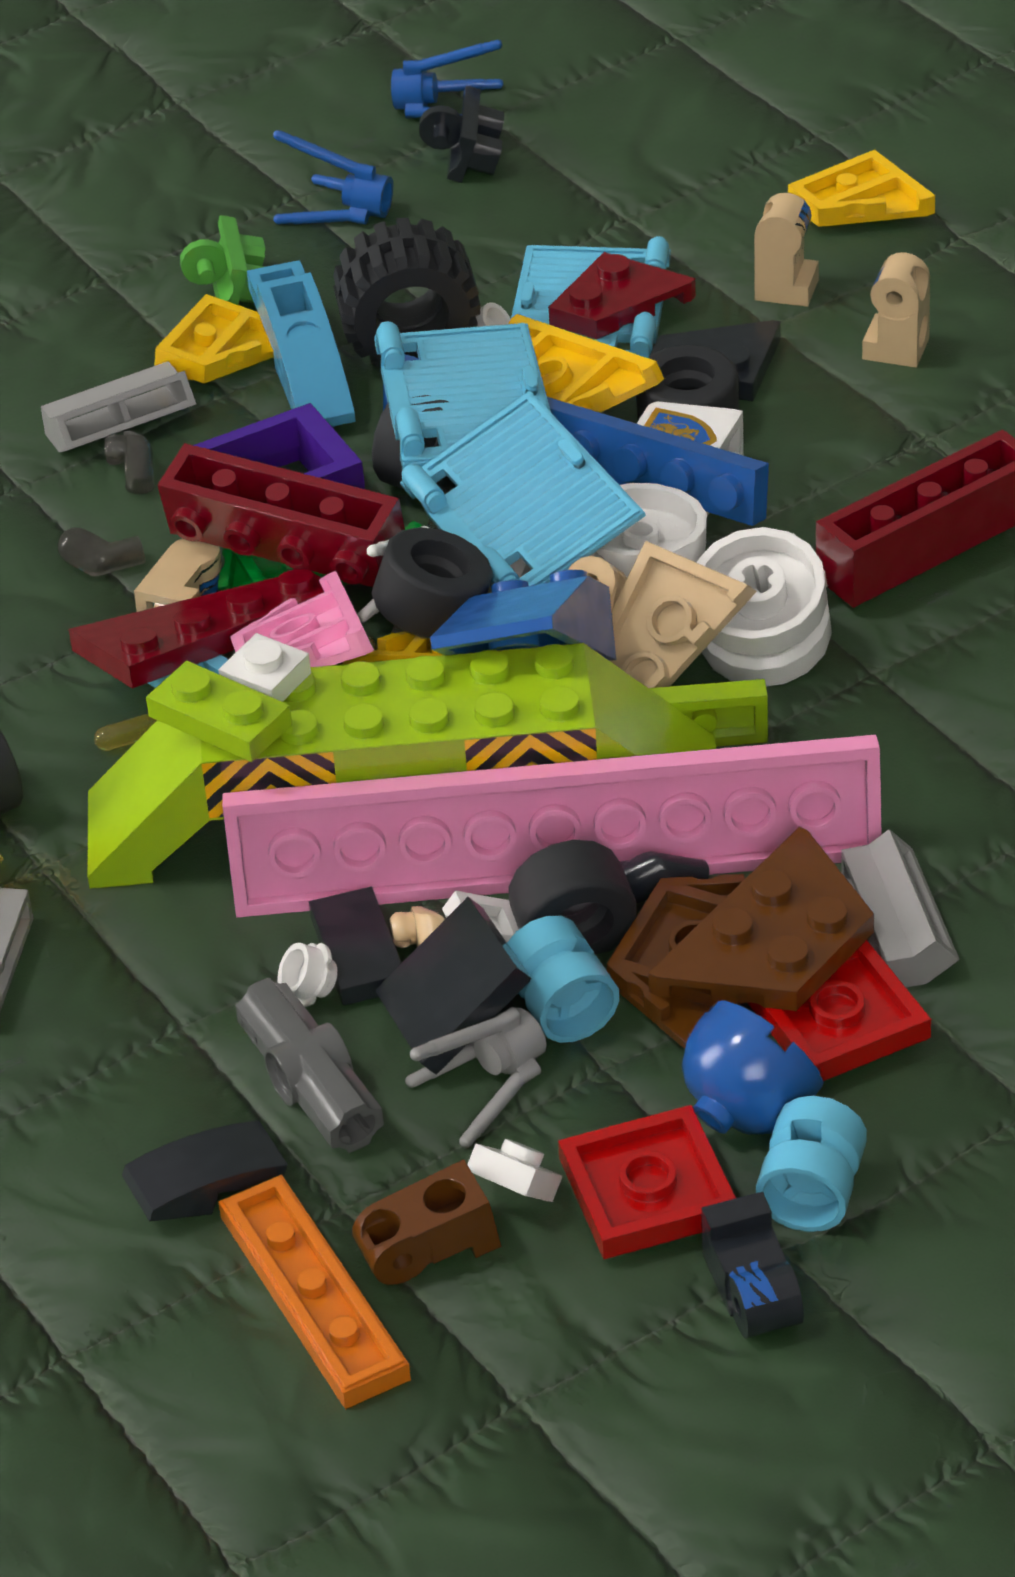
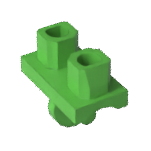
[180,215,265,305]

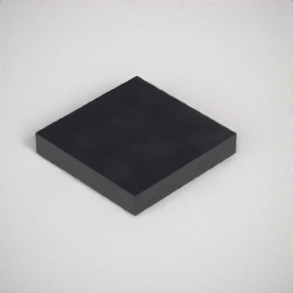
[375,897,532,1075]

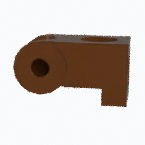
[352,1159,501,1285]

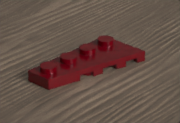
[69,569,324,689]

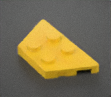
[508,314,664,413]

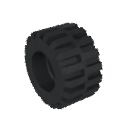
[333,218,481,368]

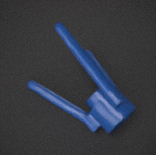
[391,40,504,118]
[273,130,394,225]

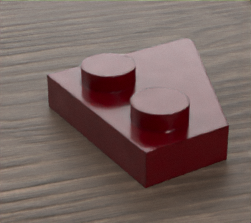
[548,252,696,339]

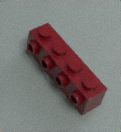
[816,429,1015,608]
[157,443,405,587]

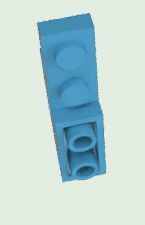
[247,260,356,428]

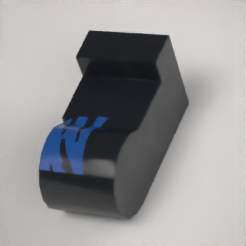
[701,1191,804,1339]

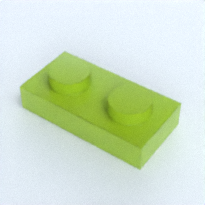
[146,661,292,762]
[648,679,768,747]

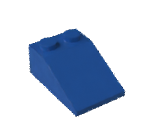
[430,570,616,661]

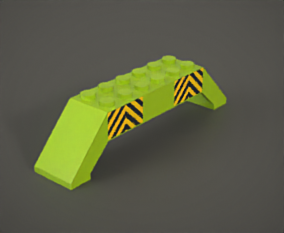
[87,643,716,889]

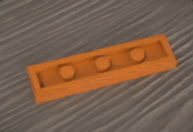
[218,1175,411,1410]

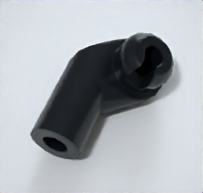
[620,851,709,903]

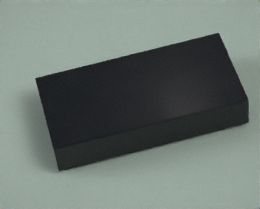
[309,886,401,1006]

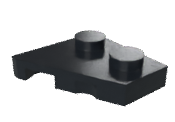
[650,320,781,401]

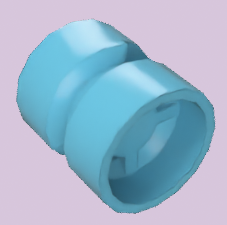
[507,916,620,1043]
[756,1096,867,1232]

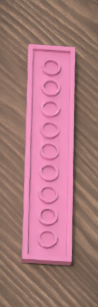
[223,735,882,918]

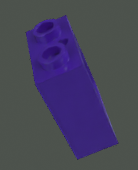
[194,403,365,489]

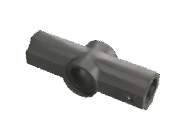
[235,977,384,1153]

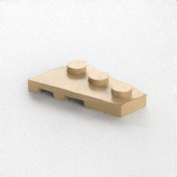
[610,541,757,688]

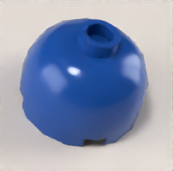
[682,1000,824,1135]

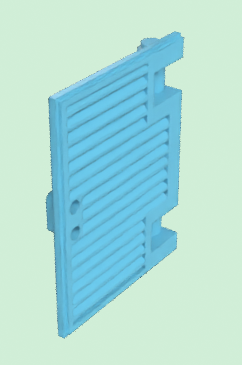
[511,236,671,358]
[374,321,551,470]
[400,391,646,586]

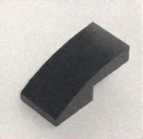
[122,1120,288,1222]

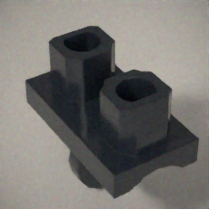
[419,85,505,183]

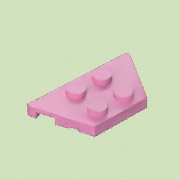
[230,571,374,667]

